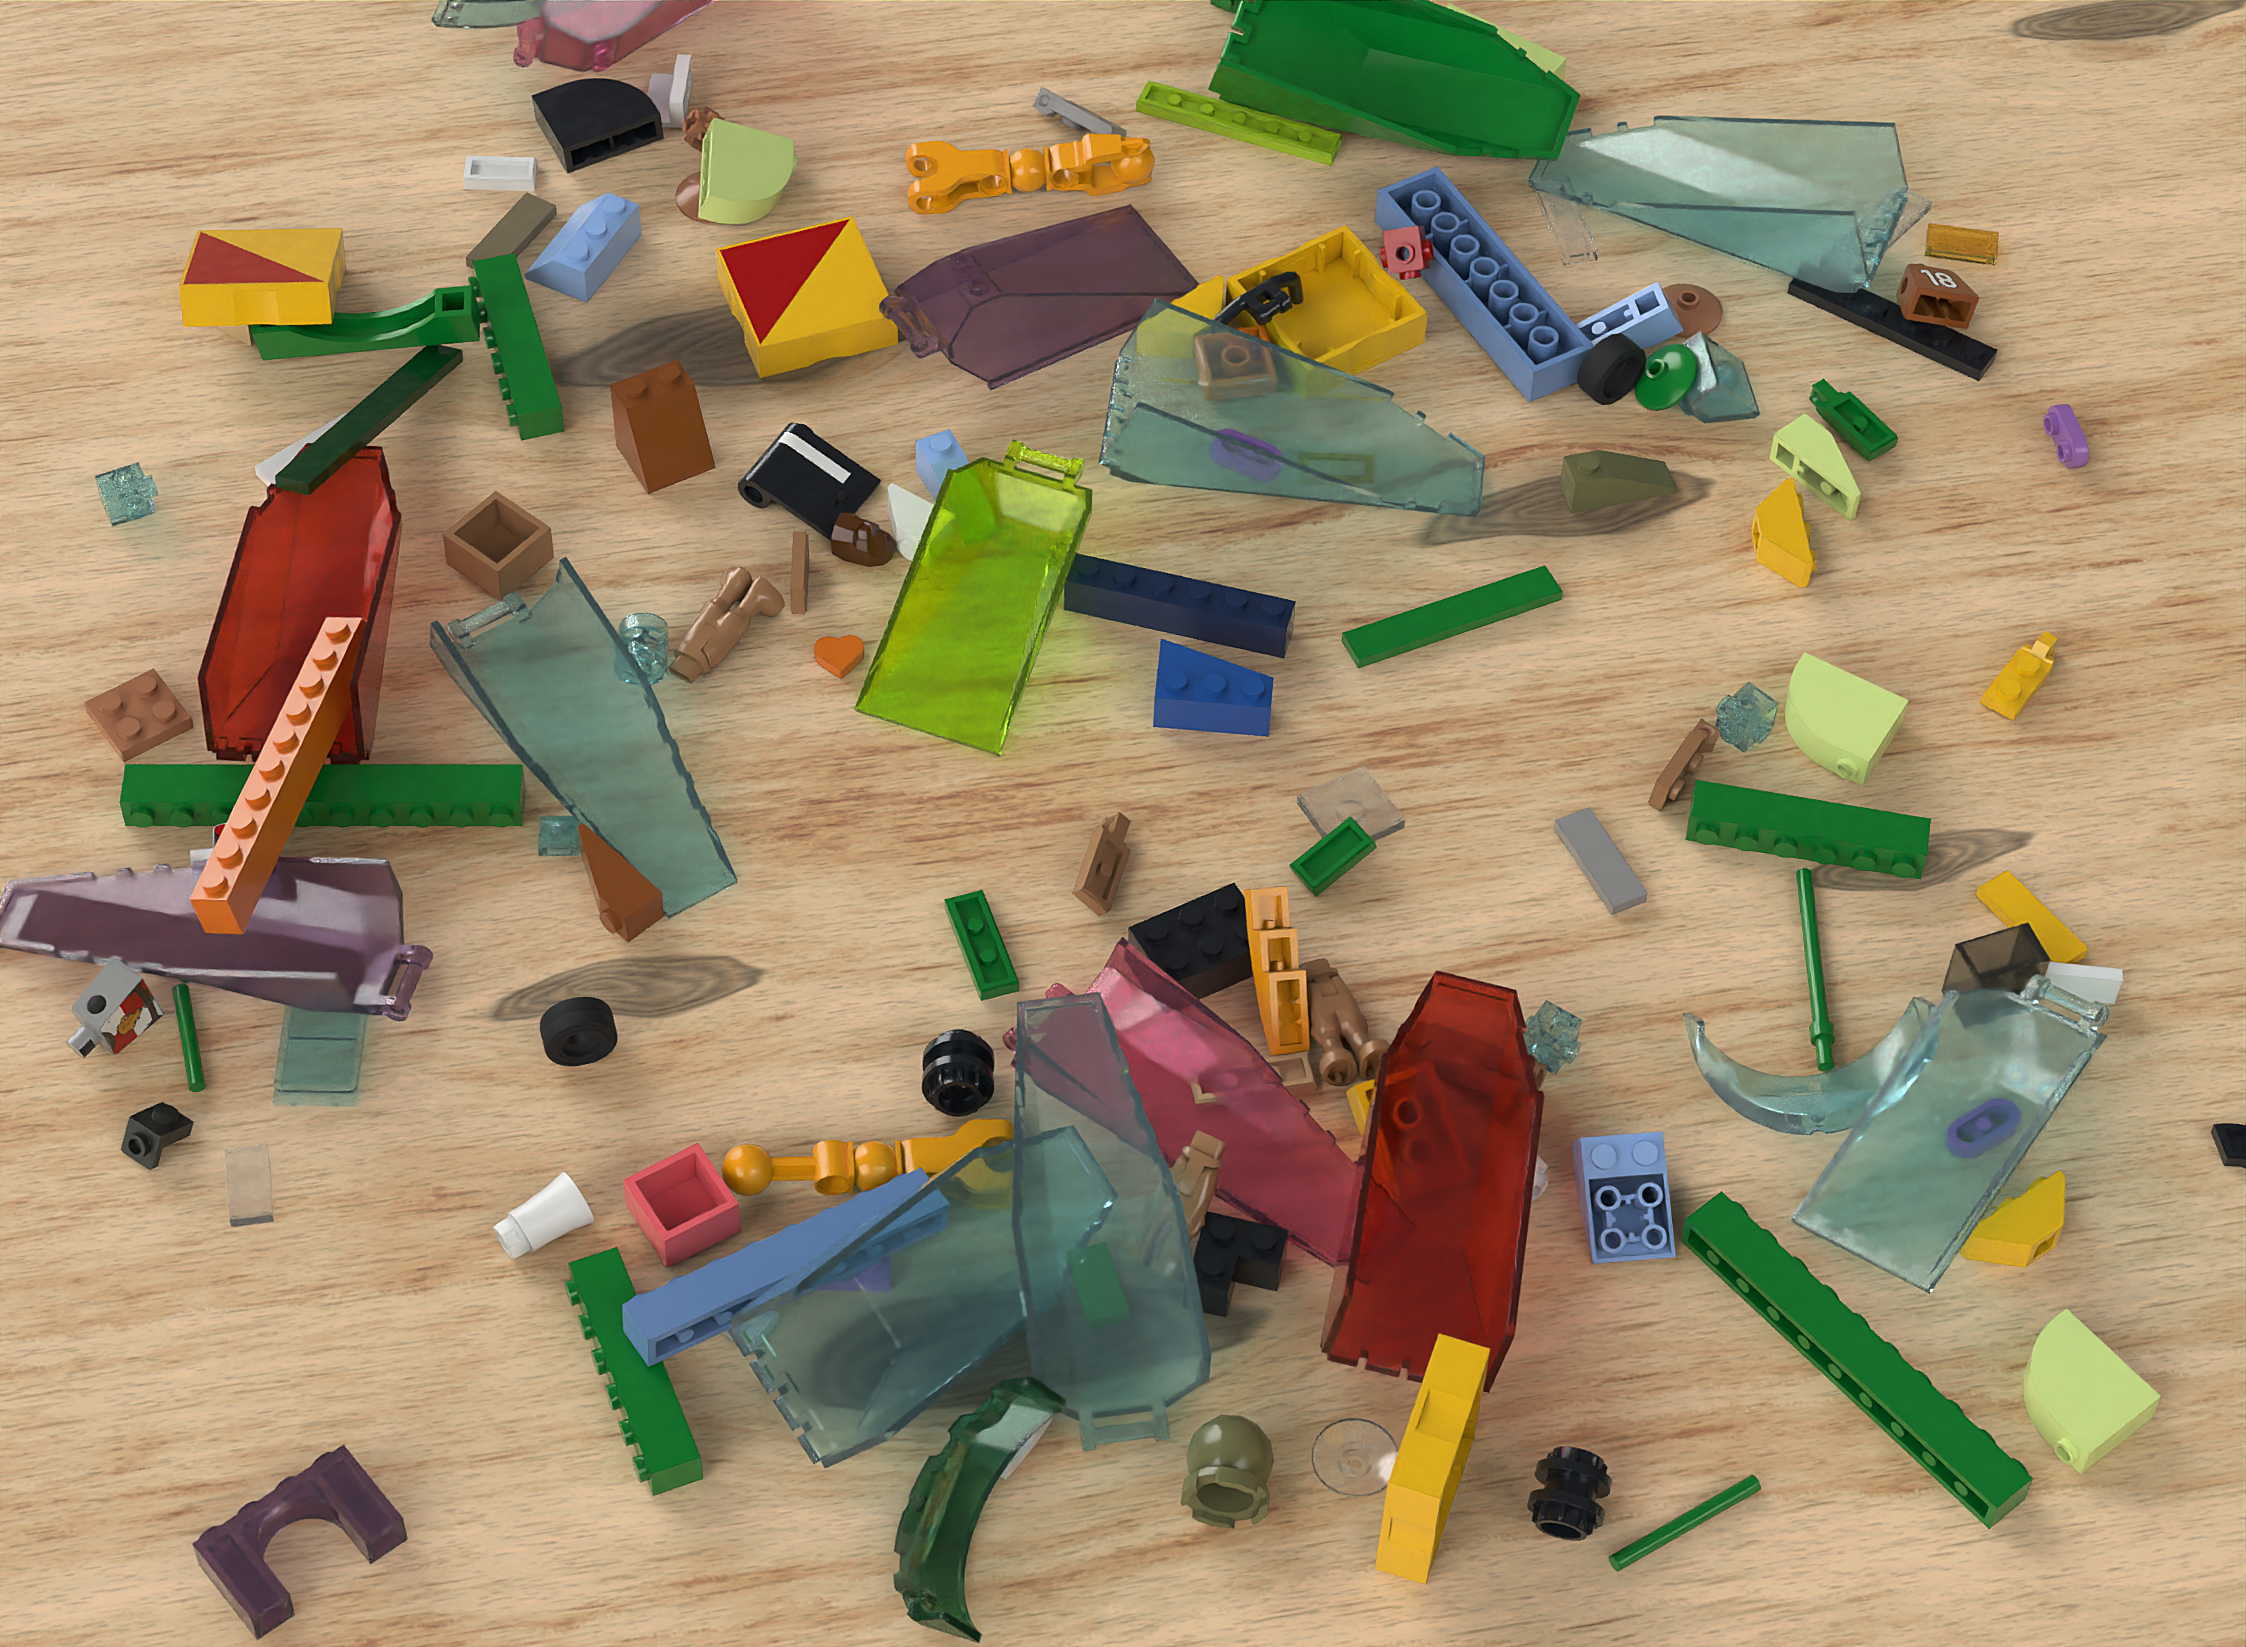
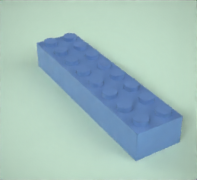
[1375,166,1594,403]

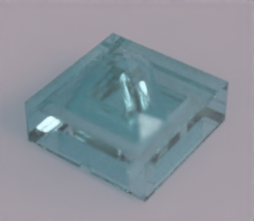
[538,816,581,856]

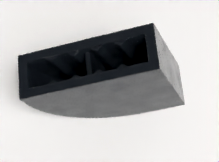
[531,78,664,174]

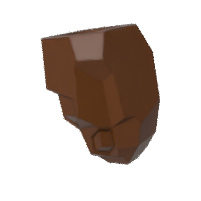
[831,513,896,567]

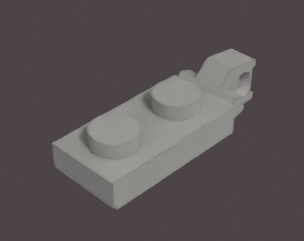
[1033,87,1127,137]

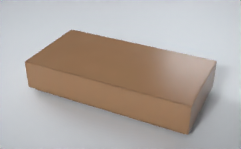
[790,532,809,614]

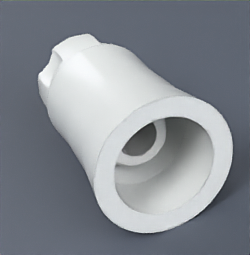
[493,1172,594,1260]

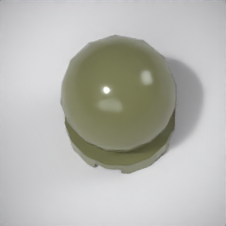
[1181,1414,1274,1529]

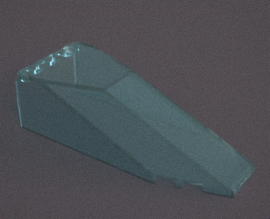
[1528,115,1909,293]
[1099,297,1486,517]
[728,1126,1118,1469]

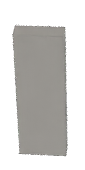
[1554,807,1648,915]

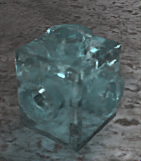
[95,462,158,527]
[1715,682,1779,752]
[1520,1000,1582,1075]

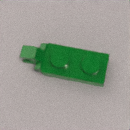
[1809,379,1898,462]

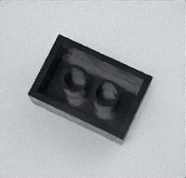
[1127,883,1253,1014]

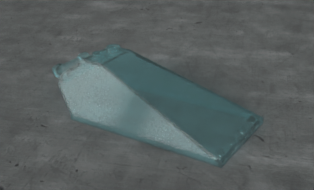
[1790,974,2110,1294]

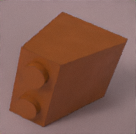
[610,359,715,494]

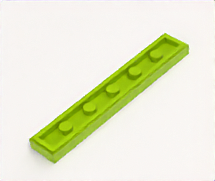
[1136,80,1343,166]

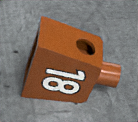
[1896,263,1980,329]

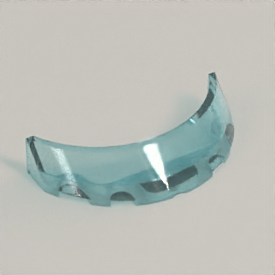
[1683,997,1937,1135]

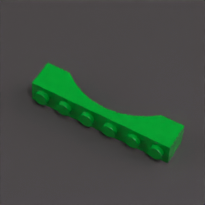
[252,285,480,360]

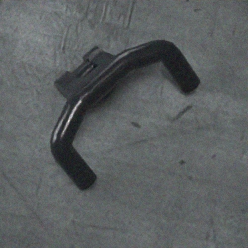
[1212,271,1304,331]

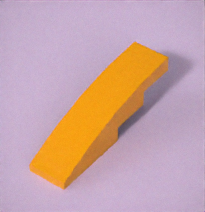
[1244,886,1310,1055]

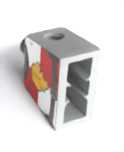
[66,956,164,1059]

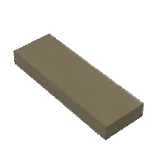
[465,192,557,269]

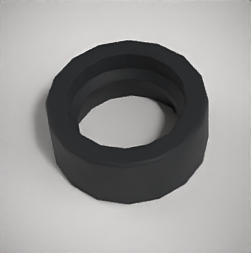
[1577,333,1647,405]

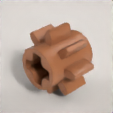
[682,106,725,153]

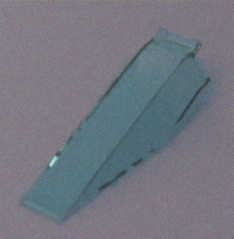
[429,557,738,919]
[1011,992,1211,1451]

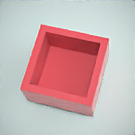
[623,1143,741,1268]

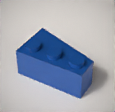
[1153,638,1274,737]

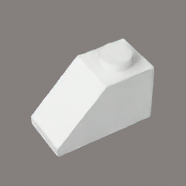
[887,483,953,568]

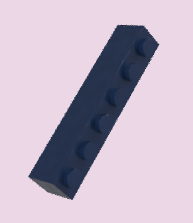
[1064,553,1296,659]

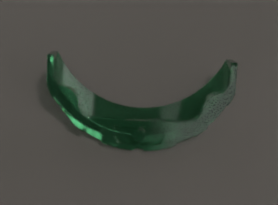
[893,1376,1067,1643]

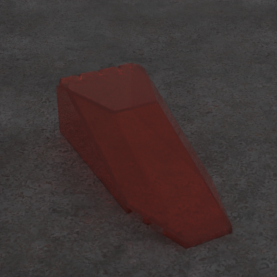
[197,443,402,764]
[1320,970,1544,1393]

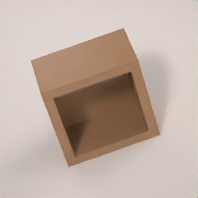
[442,491,554,601]

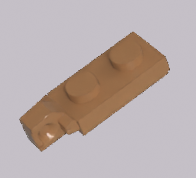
[1648,719,1721,811]
[1072,812,1131,916]

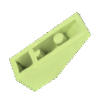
[1769,413,1861,522]

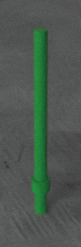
[1796,868,1835,1072]

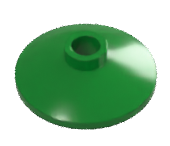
[1634,344,1698,411]

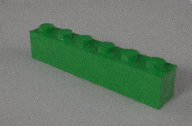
[468,253,564,440]
[1685,780,1931,879]
[564,1247,703,1496]

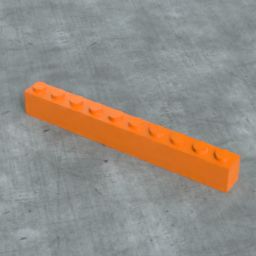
[189,617,376,934]

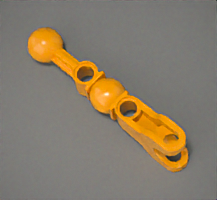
[721,1119,1021,1210]

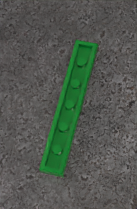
[1342,565,1563,668]

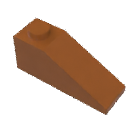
[577,823,664,943]

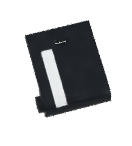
[738,423,881,541]

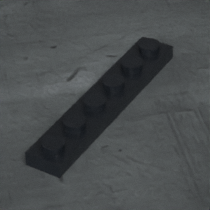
[1788,263,1997,381]

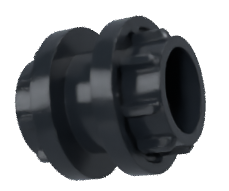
[922,1029,995,1117]
[1527,1446,1612,1541]

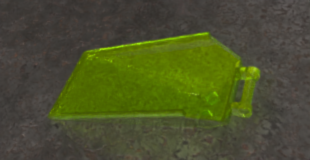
[854,440,1093,756]

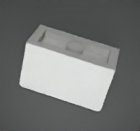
[647,54,693,128]

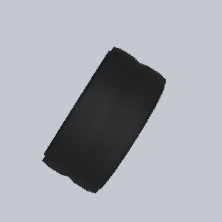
[540,997,618,1067]

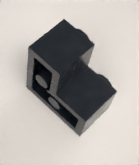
[1185,1211,1289,1318]

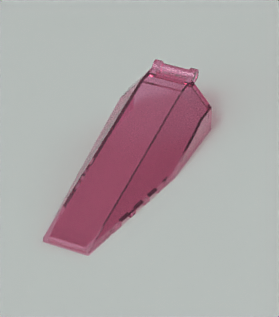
[1002,937,1418,1288]

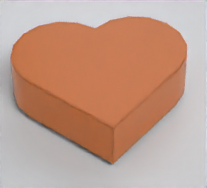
[814,635,864,679]

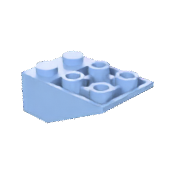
[1571,1131,1676,1264]

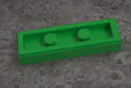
[944,890,1019,1001]

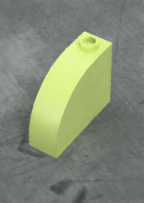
[698,117,798,224]
[1785,652,1909,786]
[2023,1308,2161,1474]

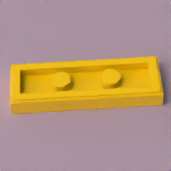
[1976,869,2089,964]

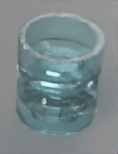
[617,613,669,686]

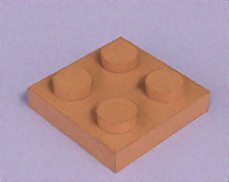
[84,668,193,762]

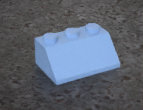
[525,193,642,303]

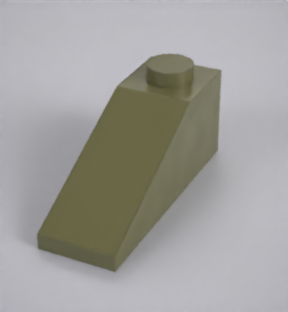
[1560,450,1677,513]

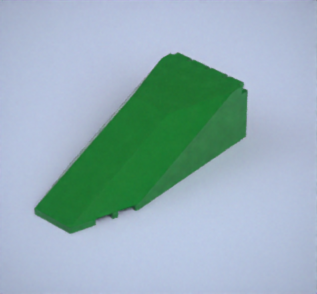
[1208,0,1580,161]

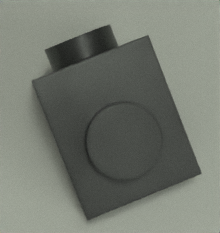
[121,1102,194,1170]

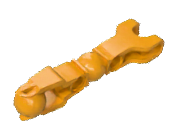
[905,134,1155,215]

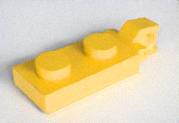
[1980,631,2058,721]

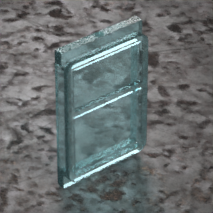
[273,993,371,1107]

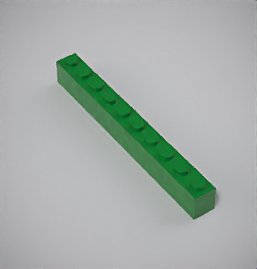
[119,764,526,828]
[1681,1191,2033,1529]

